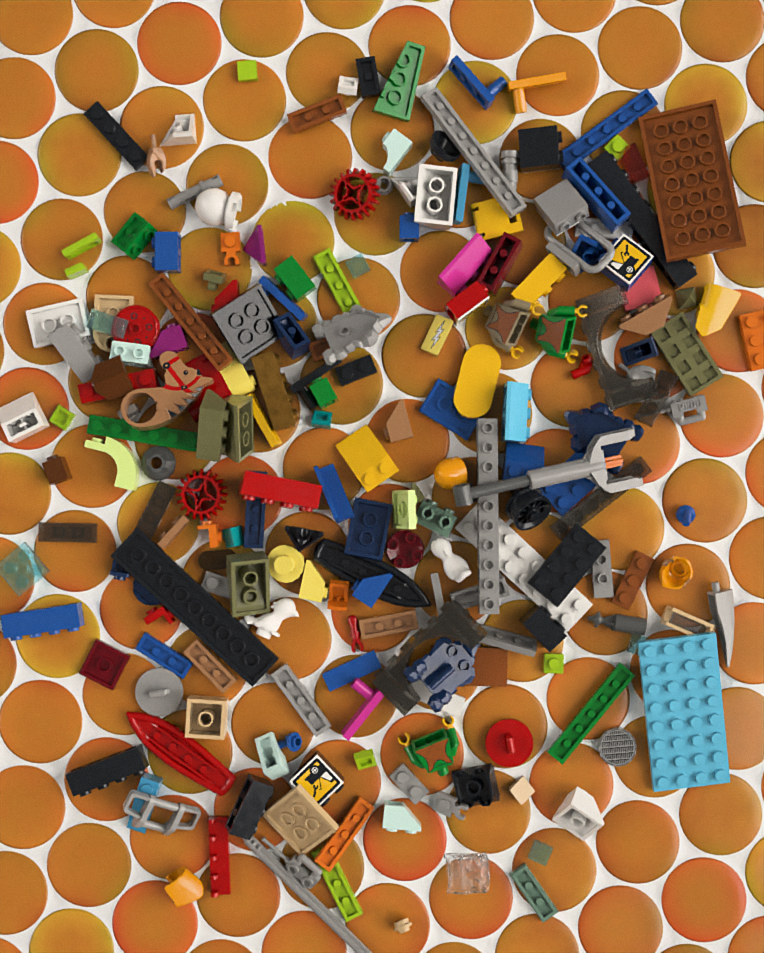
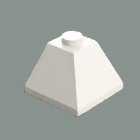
[552,786,604,841]

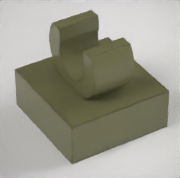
[203,269,227,292]

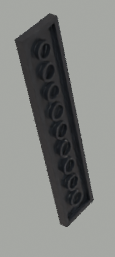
[111,527,279,687]

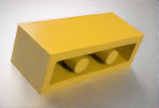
[509,253,567,305]

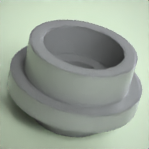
[375,176,393,195]

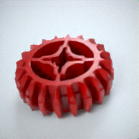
[329,168,381,221]
[176,469,228,521]

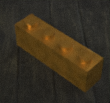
[251,351,300,432]

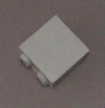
[534,178,589,236]

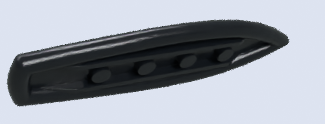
[313,538,431,608]

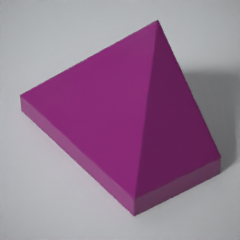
[243,225,267,267]

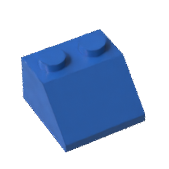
[501,442,544,480]

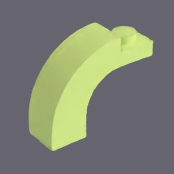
[84,437,140,491]

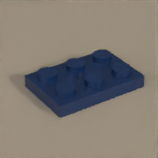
[344,497,393,562]

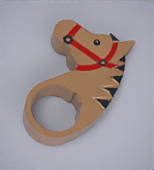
[121,351,214,431]

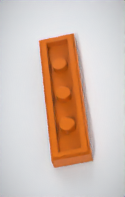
[314,796,375,872]

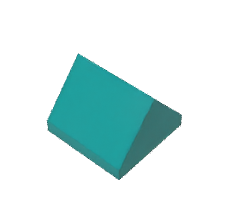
[311,410,333,429]
[223,525,244,548]

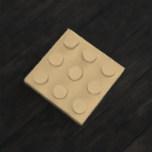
[263,783,339,855]

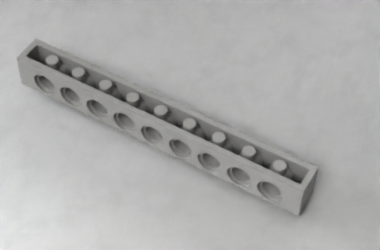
[476,418,499,614]

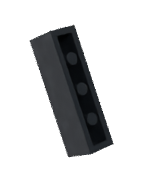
[65,744,149,797]

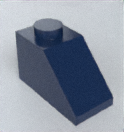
[273,311,310,360]

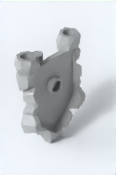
[312,305,392,365]

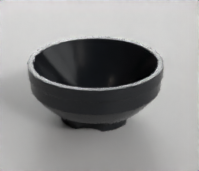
[430,130,461,162]

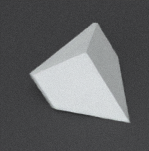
[159,114,197,147]
[389,177,418,208]

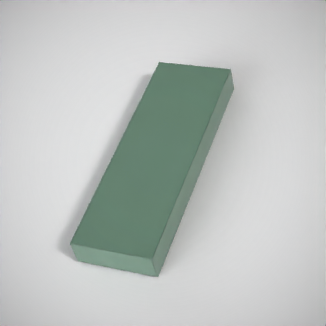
[509,863,559,923]

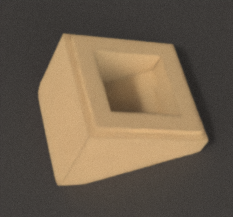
[508,776,535,805]

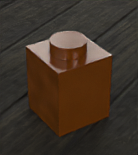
[42,455,72,485]

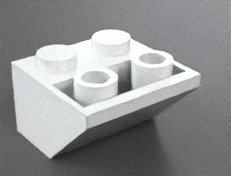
[0,392,50,443]

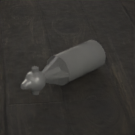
[587,612,647,636]

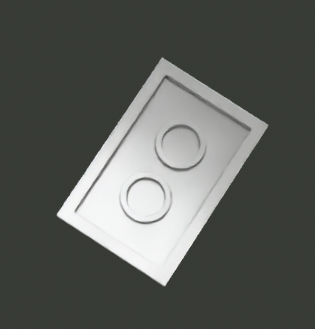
[26,298,92,349]

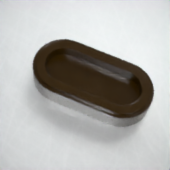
[198,549,236,570]

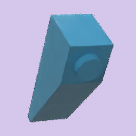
[127,772,163,834]

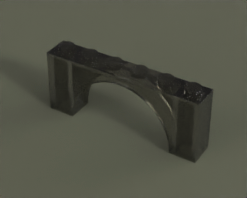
[575,285,658,410]
[372,600,488,716]

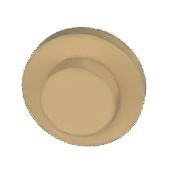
[394,918,412,934]

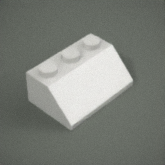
[414,163,458,230]

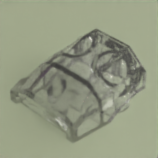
[444,852,490,894]

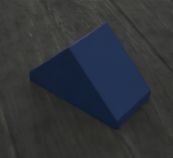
[620,336,659,366]

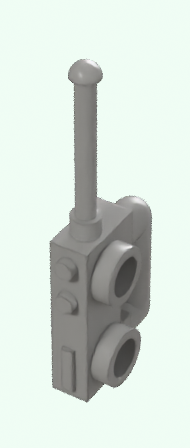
[636,394,708,426]
[261,837,322,889]

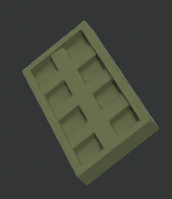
[650,312,723,397]

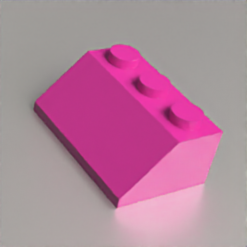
[437,233,493,297]

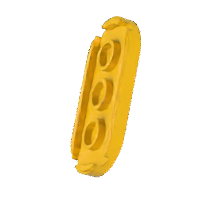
[453,344,501,419]

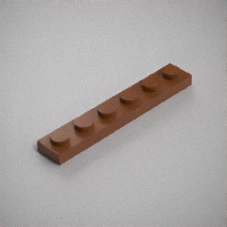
[148,272,234,372]

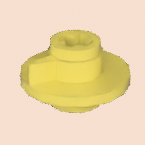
[268,544,305,583]

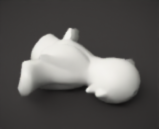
[431,537,472,583]
[244,598,299,639]

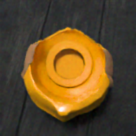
[659,556,693,589]

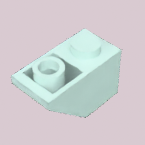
[382,800,421,834]

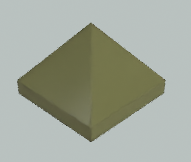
[675,287,698,309]

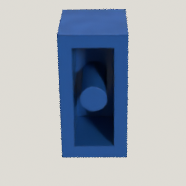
[152,232,181,273]

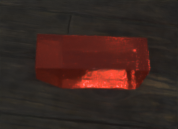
[620,143,649,184]

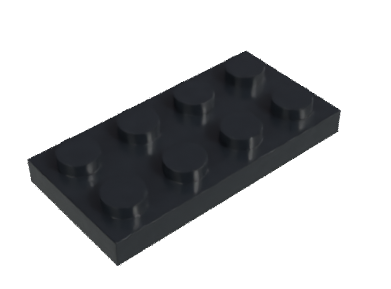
[527,523,606,607]

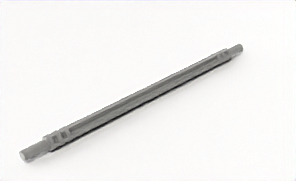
[242,835,372,953]

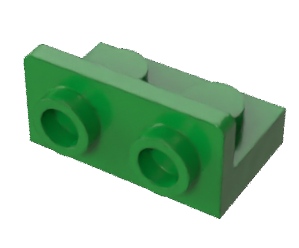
[111,212,158,260]

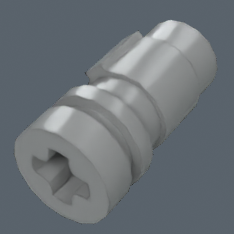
[501,150,520,191]

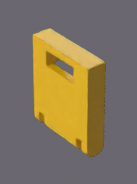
[470,198,524,242]

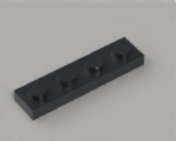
[84,101,147,171]

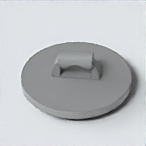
[135,668,184,716]

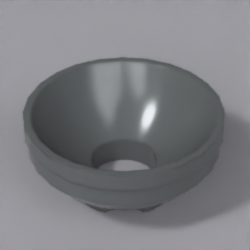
[141,446,176,481]

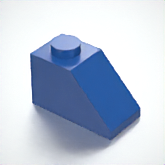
[351,572,393,608]

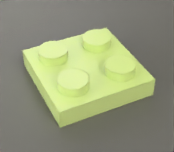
[392,490,418,529]

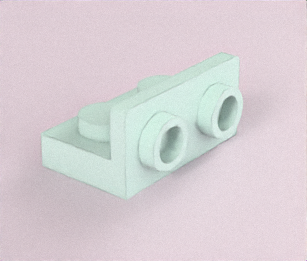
[109,341,152,369]

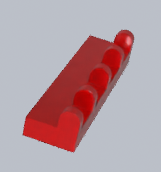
[208,815,231,897]

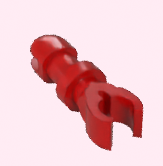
[348,615,364,653]

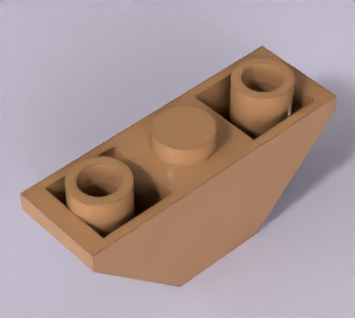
[617,293,672,335]

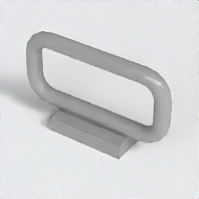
[544,221,615,277]

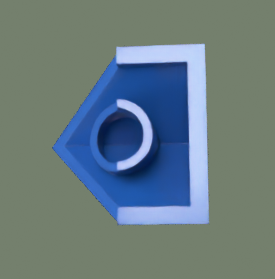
[571,234,607,274]

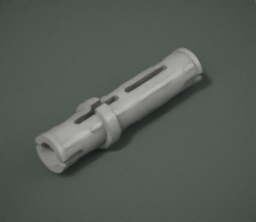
[167,174,224,210]

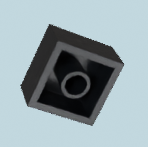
[519,604,567,652]

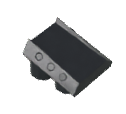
[452,763,500,808]

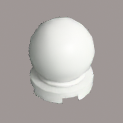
[195,188,242,231]

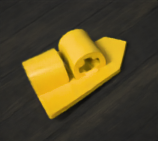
[695,284,741,337]

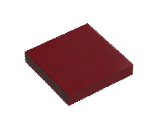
[79,638,131,691]

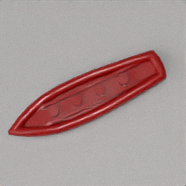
[126,711,236,796]

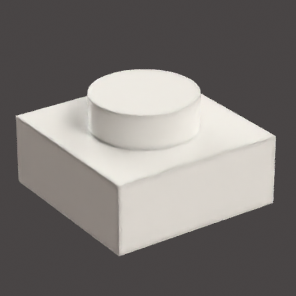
[337,76,359,96]

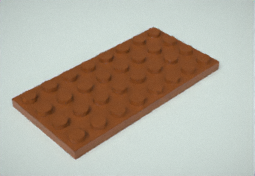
[638,99,746,263]

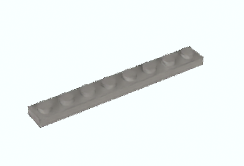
[420,87,527,218]

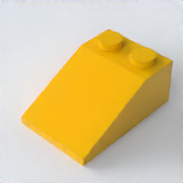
[335,424,399,493]

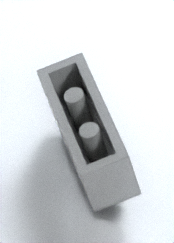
[47,321,103,383]

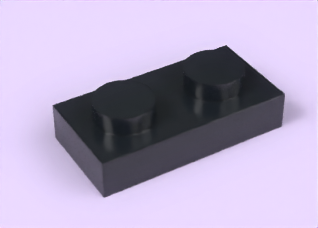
[356,56,381,99]
[335,354,377,387]

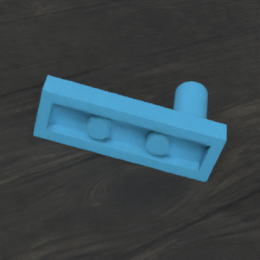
[452,163,484,225]

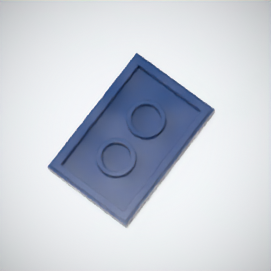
[419,378,482,441]

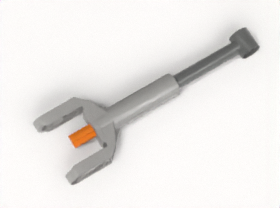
[452,428,644,507]

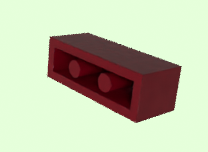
[477,232,523,296]

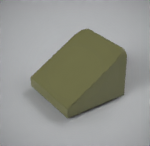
[411,483,425,504]

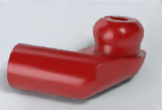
[570,354,593,380]

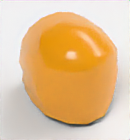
[434,456,467,490]
[164,867,204,907]

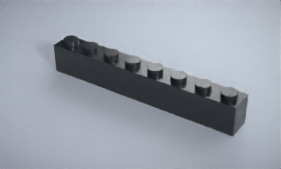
[588,150,698,290]

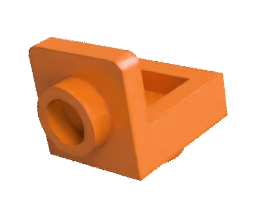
[197,520,223,548]
[327,579,349,611]

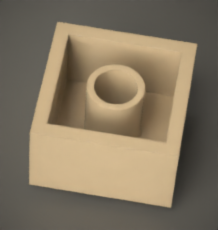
[185,695,229,740]

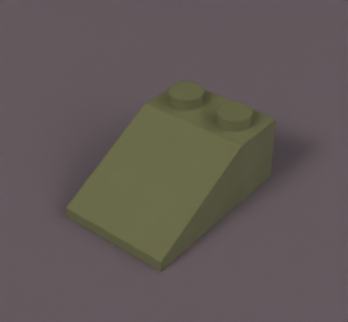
[226,551,270,617]

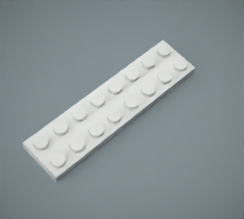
[455,504,593,632]

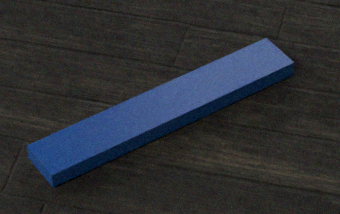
[560,89,658,170]

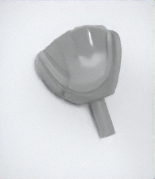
[618,363,656,393]

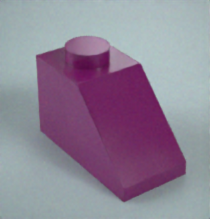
[150,323,190,361]

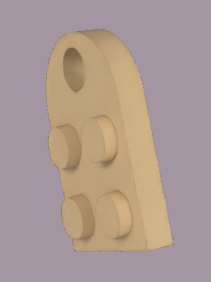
[93,294,135,353]

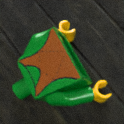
[530,304,588,363]
[398,715,459,776]

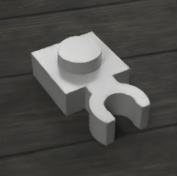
[432,790,469,820]

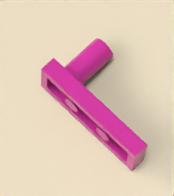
[341,678,385,741]

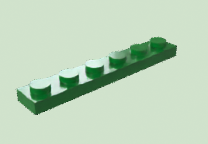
[87,415,198,452]
[547,662,635,765]

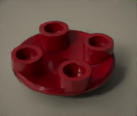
[386,530,424,568]

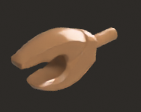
[146,134,166,178]

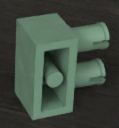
[416,499,457,538]

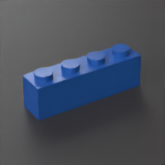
[562,157,631,233]
[0,602,85,641]

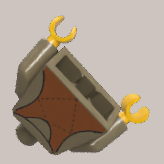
[483,299,544,359]

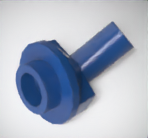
[676,505,696,526]
[278,732,302,752]

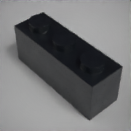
[225,774,274,840]

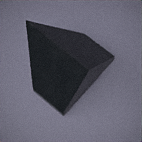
[285,525,324,552]

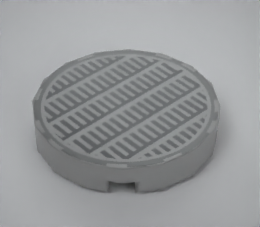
[597,727,637,767]

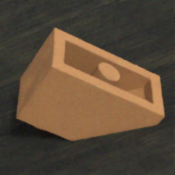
[383,399,413,443]

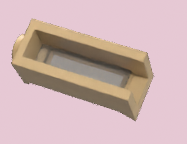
[660,605,715,635]

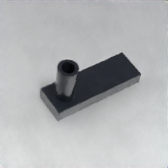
[289,361,342,410]

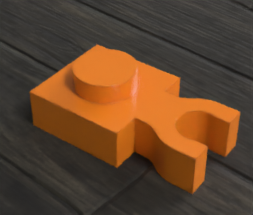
[220,232,241,266]

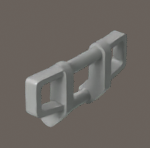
[123,789,201,836]

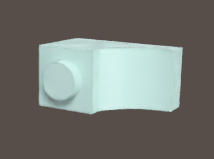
[382,128,413,177]
[255,731,290,780]

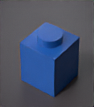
[399,212,419,242]

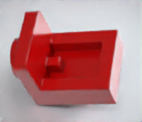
[143,606,176,625]

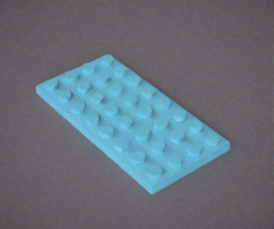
[637,631,730,792]

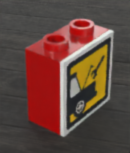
[444,281,490,326]

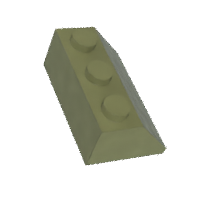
[196,389,229,462]
[223,394,254,463]

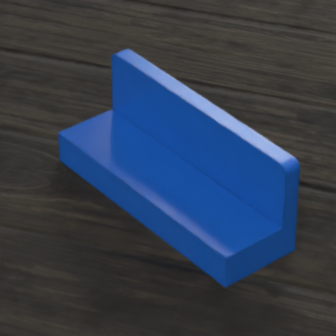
[314,463,355,524]

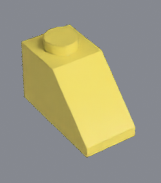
[299,559,329,602]

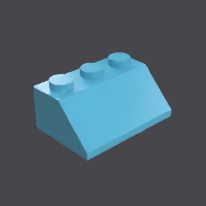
[501,381,532,443]

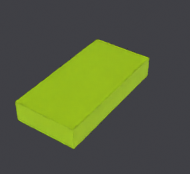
[61,232,102,260]

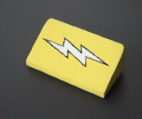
[420,314,454,357]

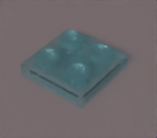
[0,542,50,596]

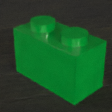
[274,255,316,302]
[309,376,339,409]

